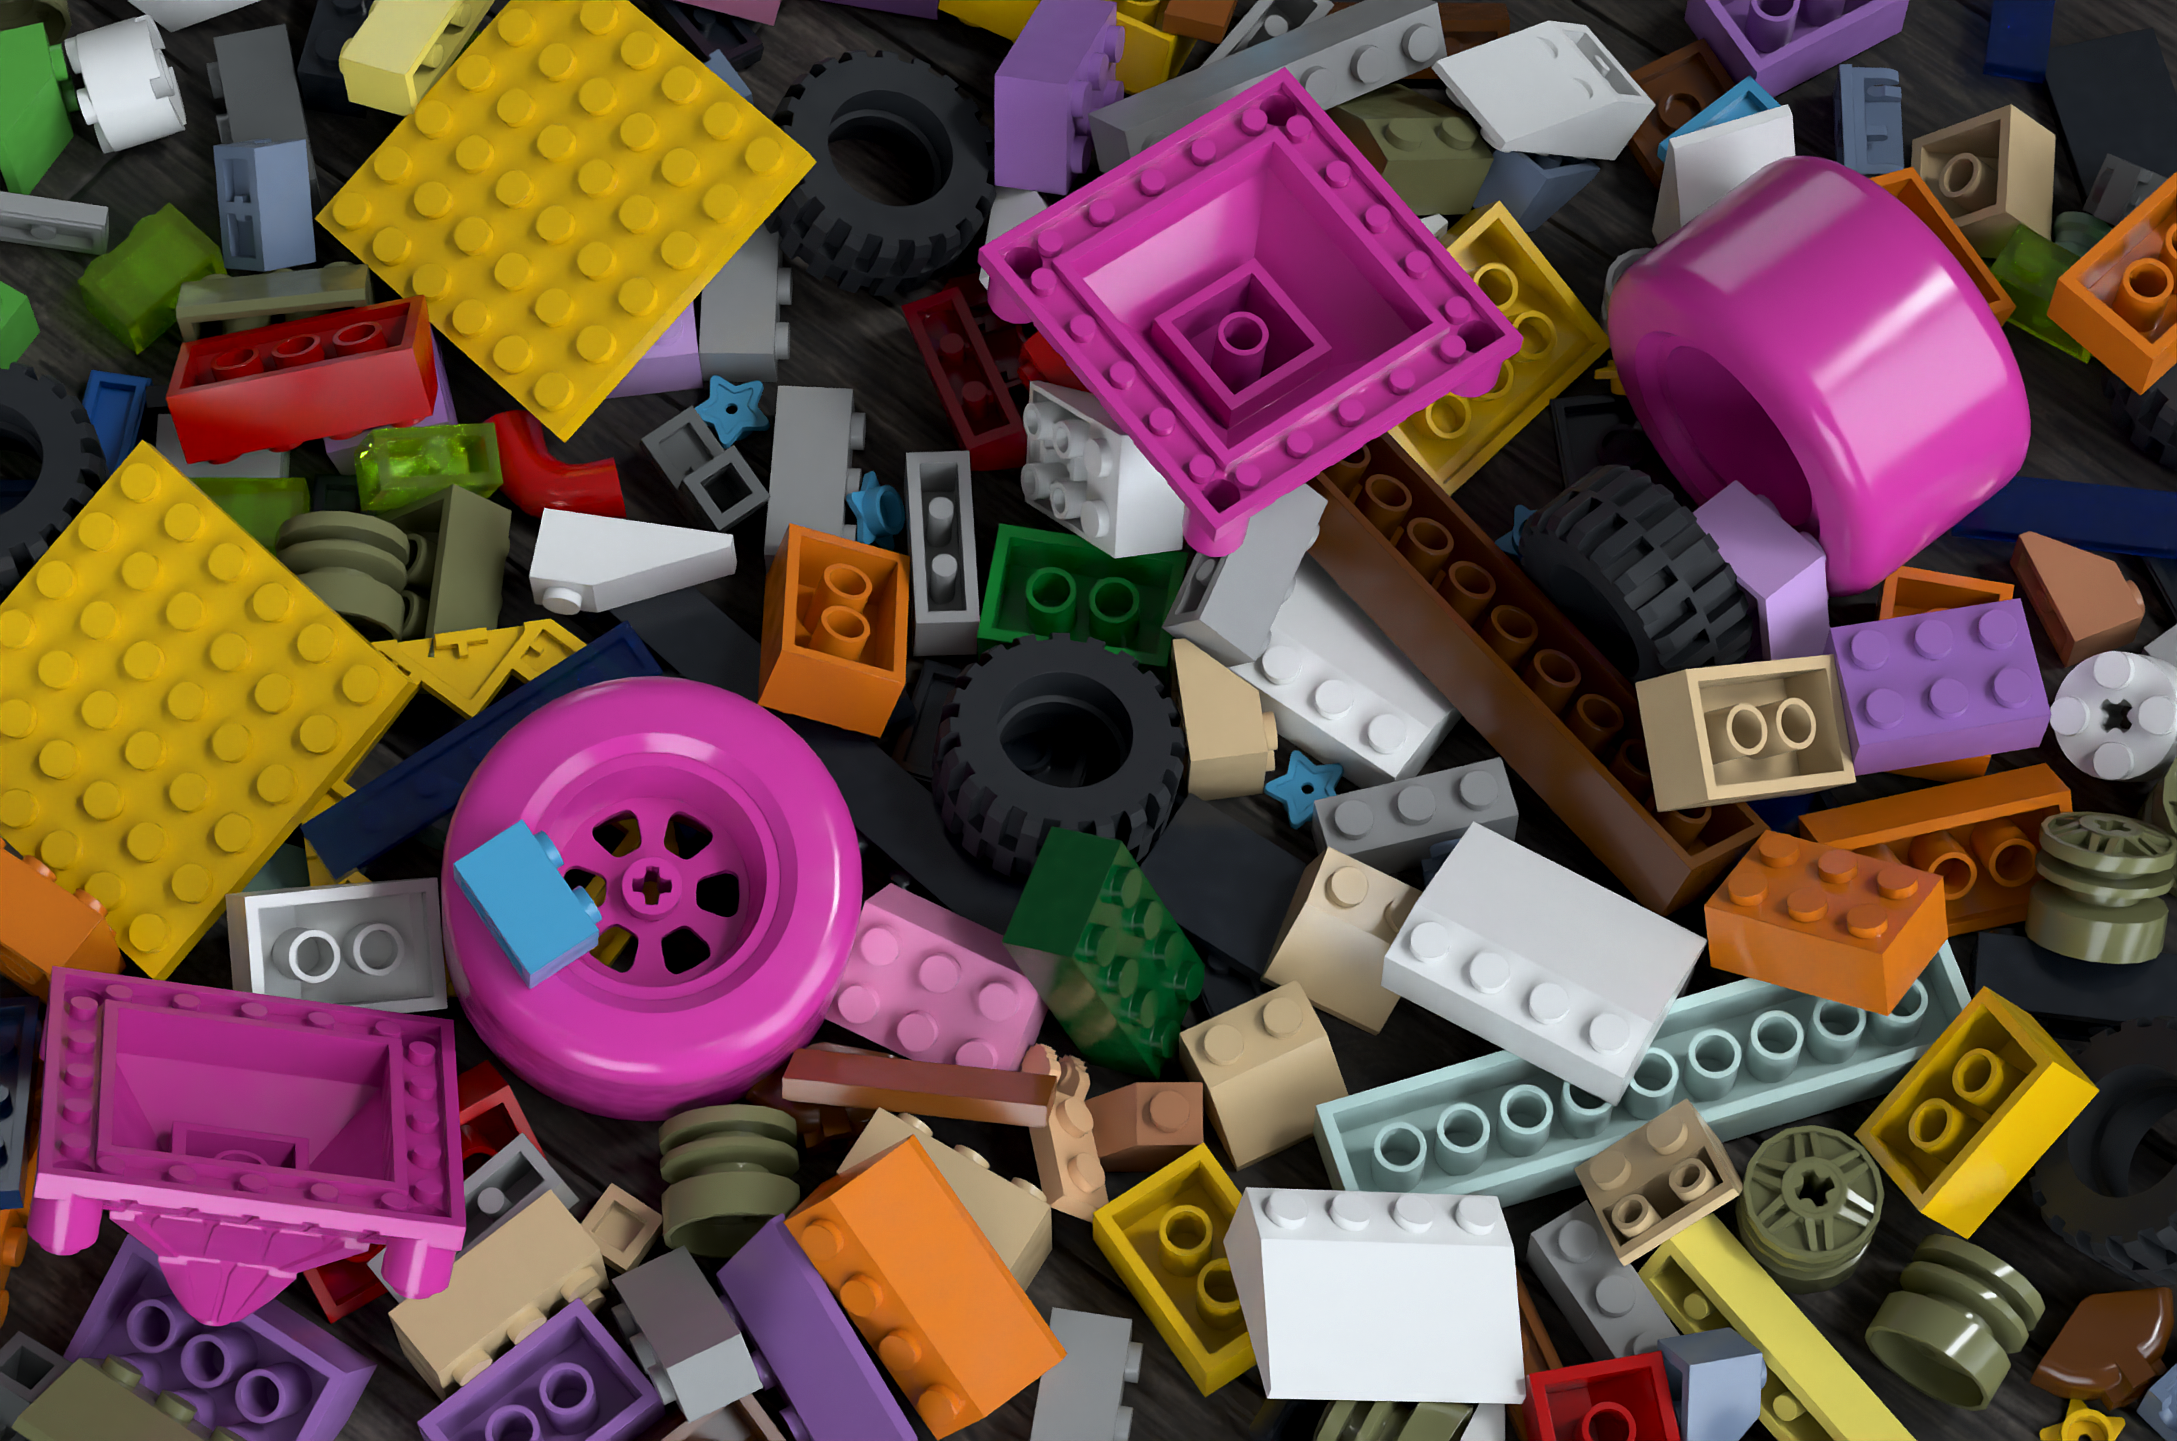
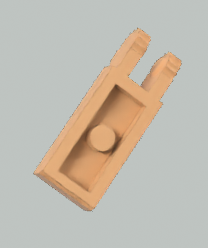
[1020,1043,1109,1223]

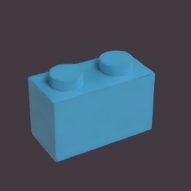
[453,819,602,990]

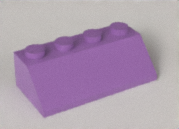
[716,1213,918,1441]

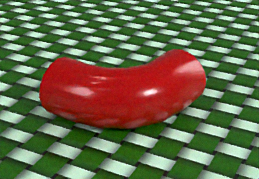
[479,410,627,520]

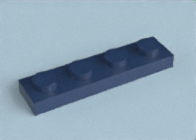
[0,996,44,1210]

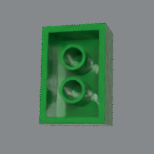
[977,524,1188,698]

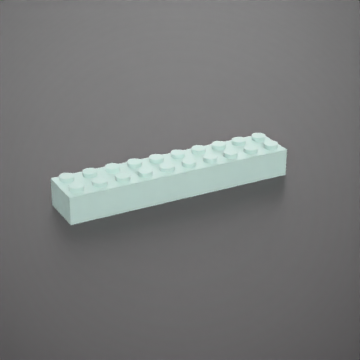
[1313,940,1971,1208]

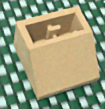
[1574,1098,1743,1267]

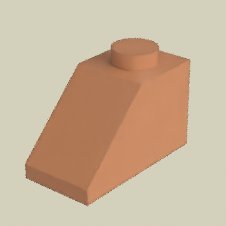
[2010,531,2145,668]
[1084,1082,1203,1172]

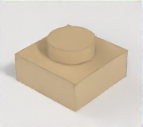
[580,1183,663,1274]

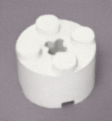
[64,14,186,154]
[2050,651,2177,782]

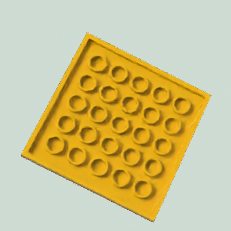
[314,0,817,443]
[0,440,417,981]

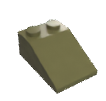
[1325,84,1494,215]

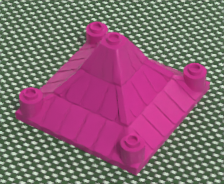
[978,67,1524,557]
[27,966,466,1326]

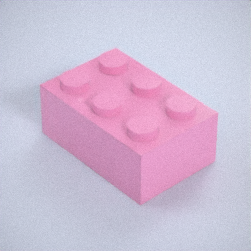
[825,883,1049,1072]

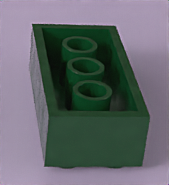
[1002,826,1205,1080]

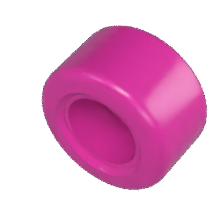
[1607,156,2031,597]
[441,676,863,1121]

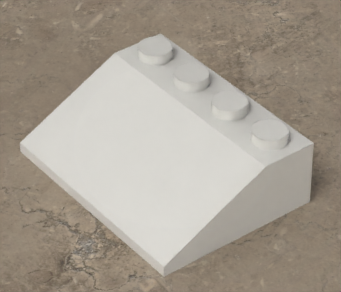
[1227,551,1463,789]
[1381,821,1707,1107]
[1223,1187,1526,1404]

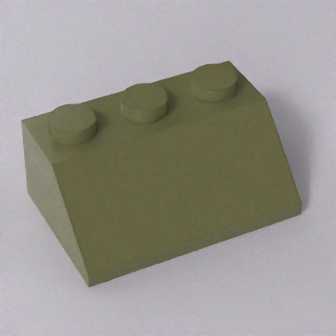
[176,262,376,343]
[375,484,512,695]
[11,1354,247,1441]

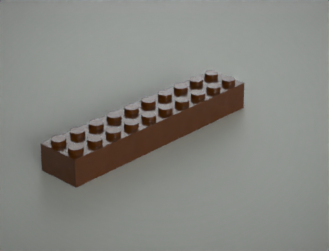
[1306,432,1771,917]

